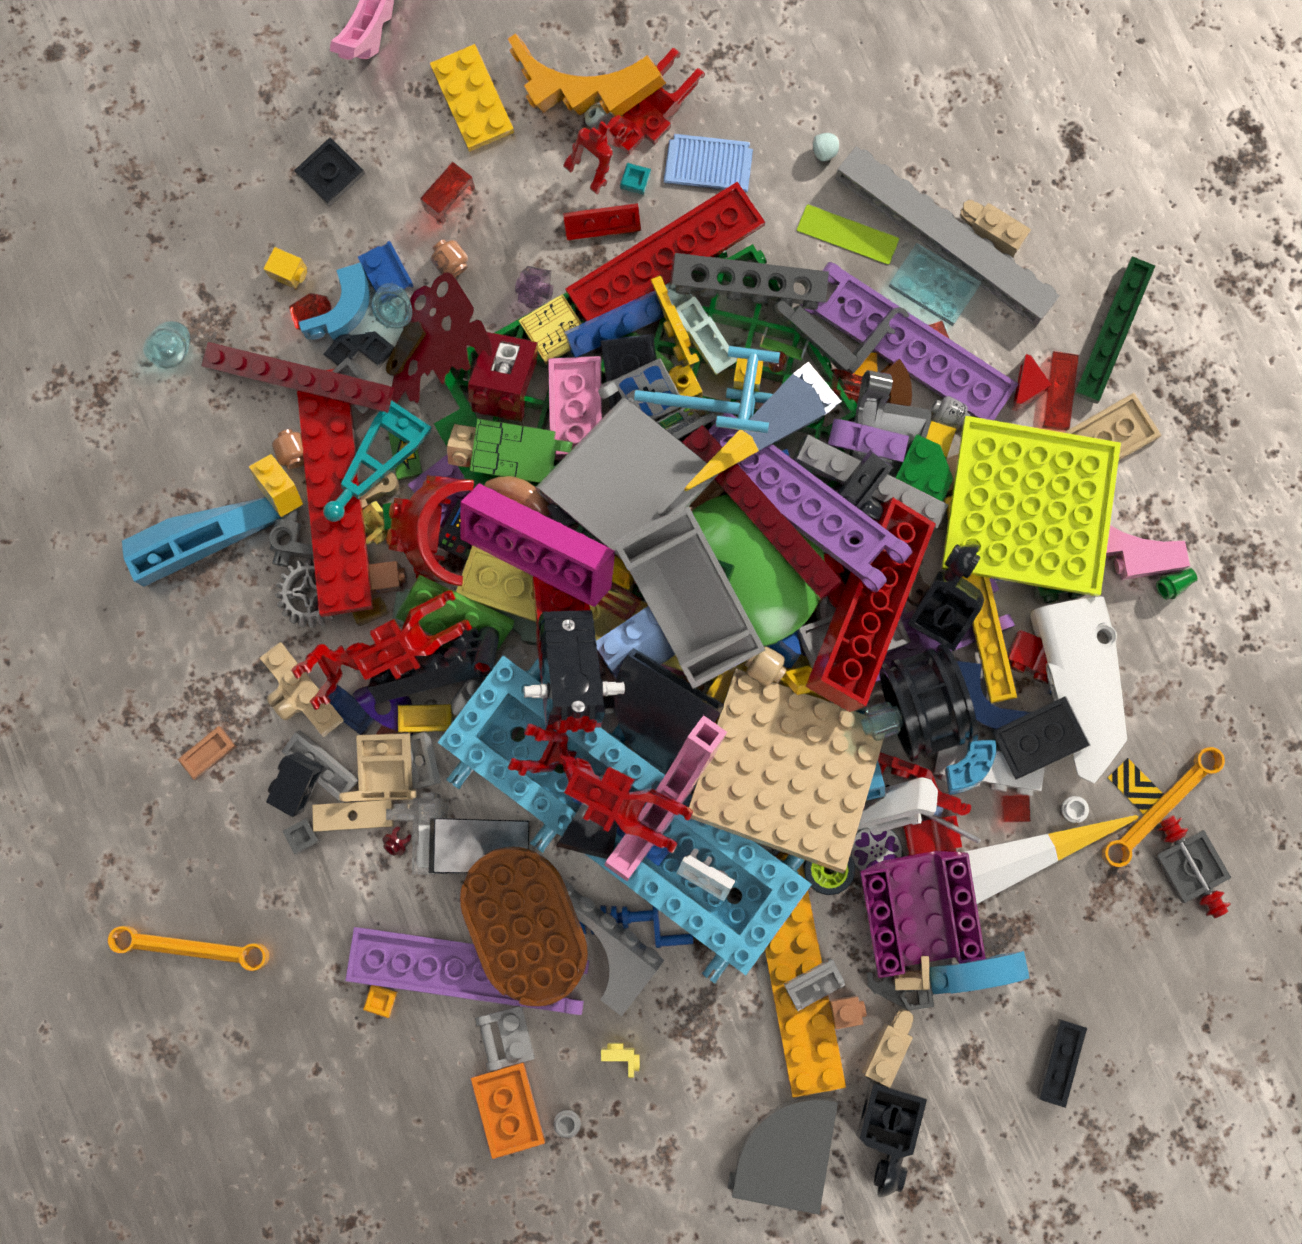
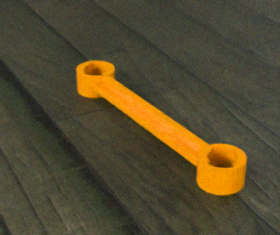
[1102,747,1225,867]
[108,926,269,971]

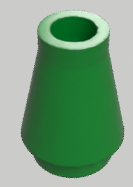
[1156,568,1198,600]

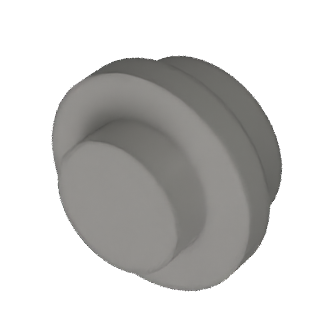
[553,1110,581,1138]

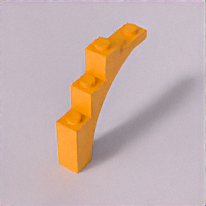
[508,33,666,117]

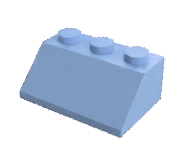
[596,606,675,679]

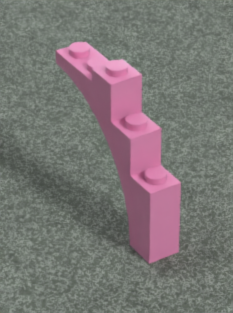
[330,0,394,60]
[1106,525,1190,580]
[604,715,727,881]

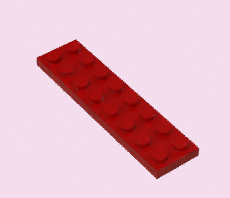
[565,181,765,322]

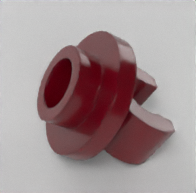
[382,826,411,856]

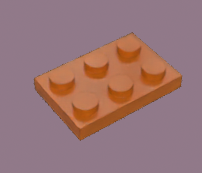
[471,1062,545,1159]

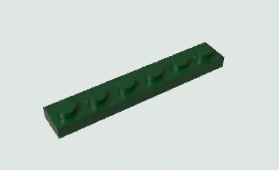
[1073,256,1155,404]

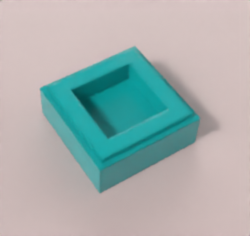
[620,163,651,195]

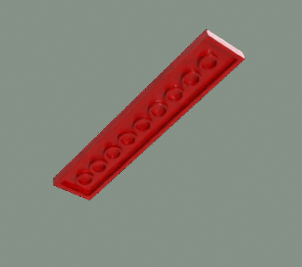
[297,369,374,617]

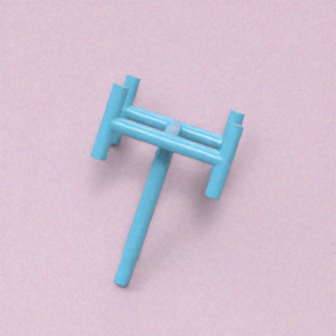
[634,346,780,433]

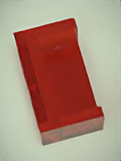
[420,162,475,224]

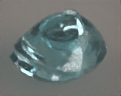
[143,321,190,368]

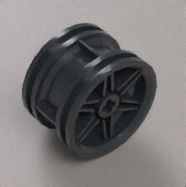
[879,644,978,762]

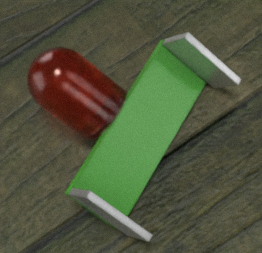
[760,327,809,373]

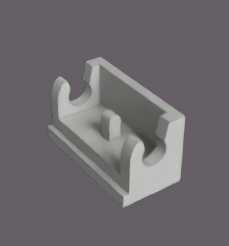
[783,958,846,1011]

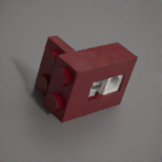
[468,332,538,422]

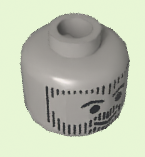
[930,396,970,432]

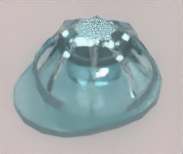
[371,283,412,329]

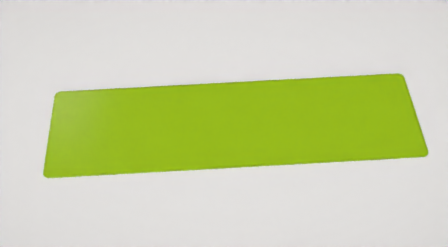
[797,204,899,264]

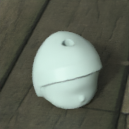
[584,104,613,130]
[813,133,839,161]

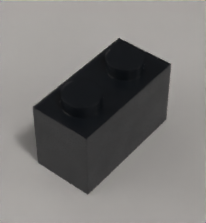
[266,751,324,817]

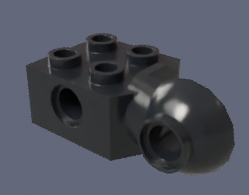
[908,544,985,651]
[856,1081,927,1197]

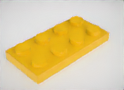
[430,44,514,152]

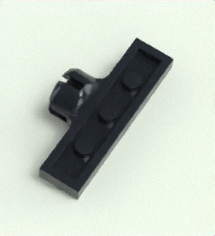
[837,450,893,521]

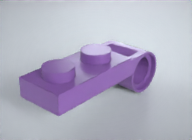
[828,419,909,462]

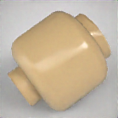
[745,646,786,686]

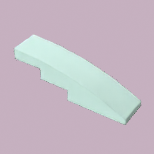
[665,282,737,375]

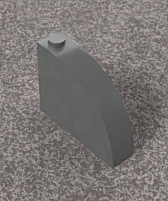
[727,1097,838,1215]

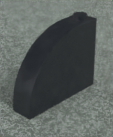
[614,648,724,775]

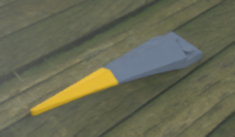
[684,362,842,491]

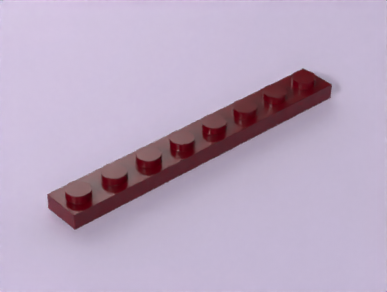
[201,342,395,413]
[682,425,842,600]

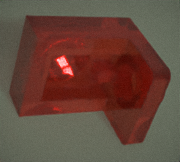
[289,293,331,330]

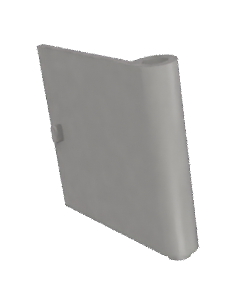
[535,398,719,558]

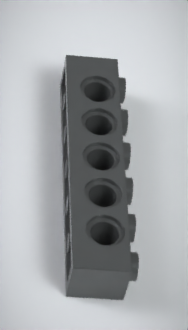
[669,253,829,310]

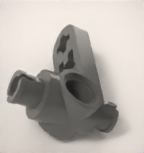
[269,509,314,567]

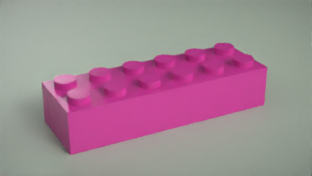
[461,484,615,607]

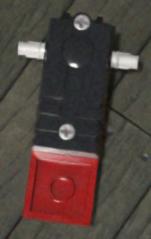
[524,577,625,734]

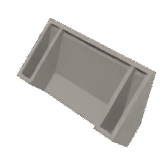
[613,506,765,689]

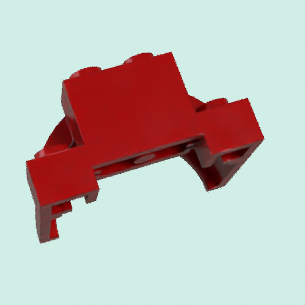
[386,475,474,586]

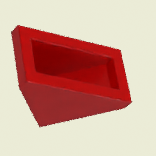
[1012,354,1052,411]

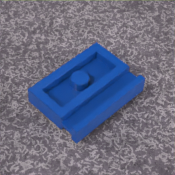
[358,240,414,302]

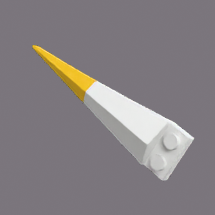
[965,815,1139,904]

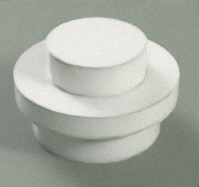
[1061,796,1089,823]

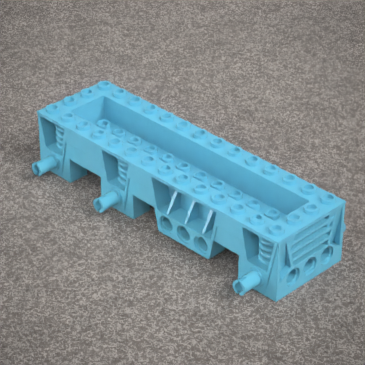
[437,656,812,984]

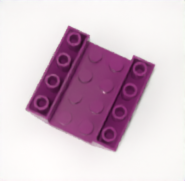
[860,851,986,978]

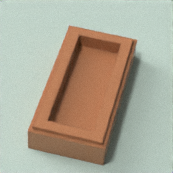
[177,726,237,780]

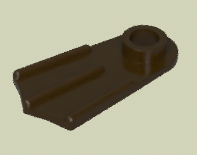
[386,321,426,376]

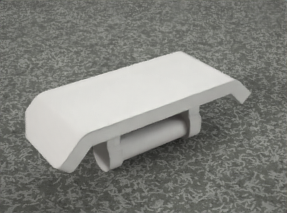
[858,778,938,835]

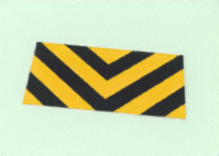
[1108,758,1164,814]

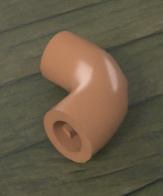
[484,476,550,517]

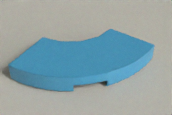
[945,740,996,795]

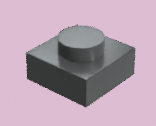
[283,818,320,855]

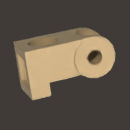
[359,472,399,510]

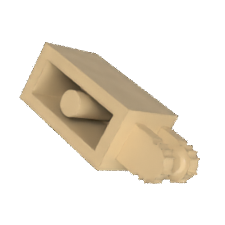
[960,199,1031,258]
[862,1009,914,1088]

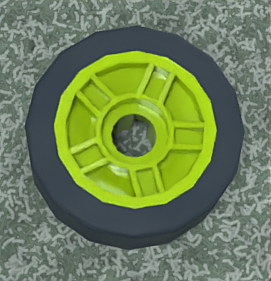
[803,856,855,895]

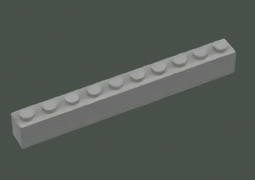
[836,146,1060,327]

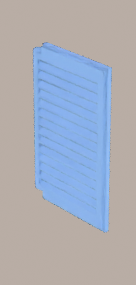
[664,134,753,192]

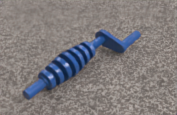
[579,905,693,948]

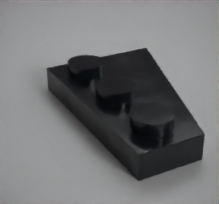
[556,775,618,859]

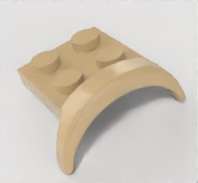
[339,733,417,802]

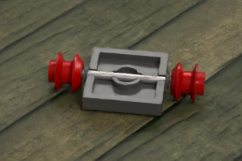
[1155,815,1231,918]

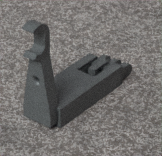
[772,301,909,373]

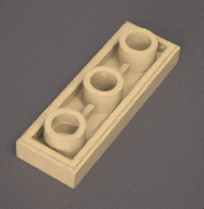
[312,800,394,832]

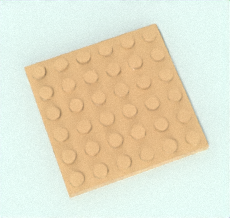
[689,669,888,873]

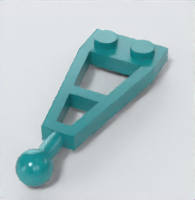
[323,400,432,522]

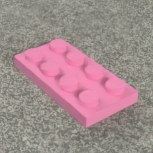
[549,356,602,462]

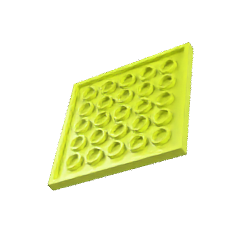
[941,416,1121,597]

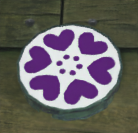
[850,827,903,872]

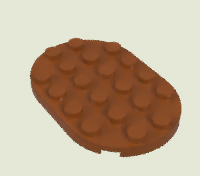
[460,847,588,1006]

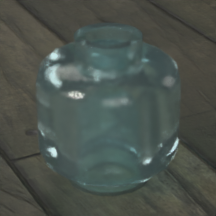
[861,702,903,741]

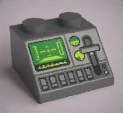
[656,407,716,444]

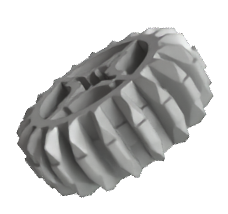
[275,558,334,628]

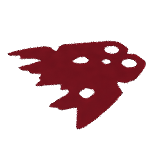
[392,272,492,404]

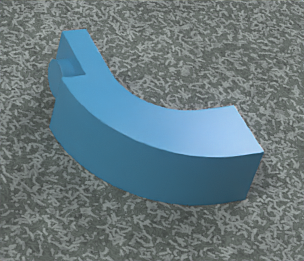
[299,263,370,341]
[929,951,1030,995]

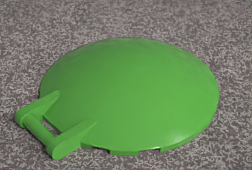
[692,494,825,647]

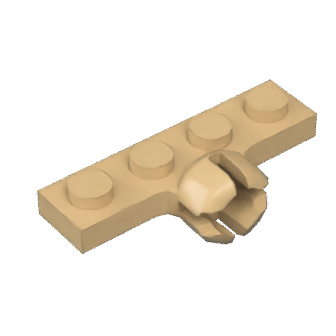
[260,642,344,737]

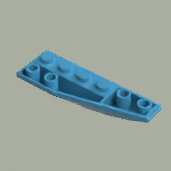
[122,497,281,587]

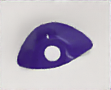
[352,685,414,736]

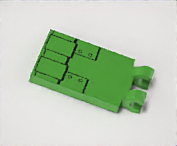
[470,419,573,482]

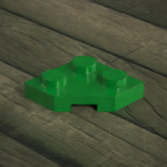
[896,434,953,502]

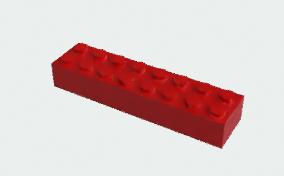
[805,497,936,712]

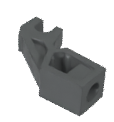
[866,972,934,1011]

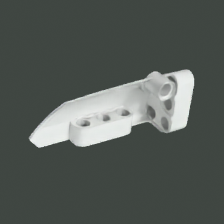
[1030,597,1127,783]

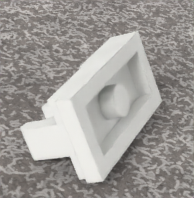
[677,849,735,901]

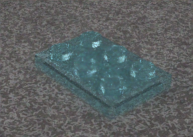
[889,243,981,326]

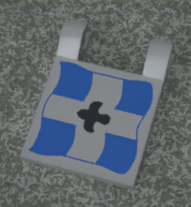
[598,358,680,420]

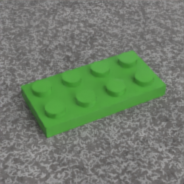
[396,575,514,651]

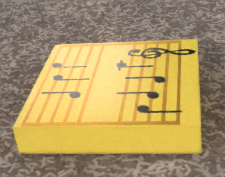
[519,294,582,365]

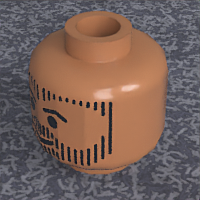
[431,239,468,278]

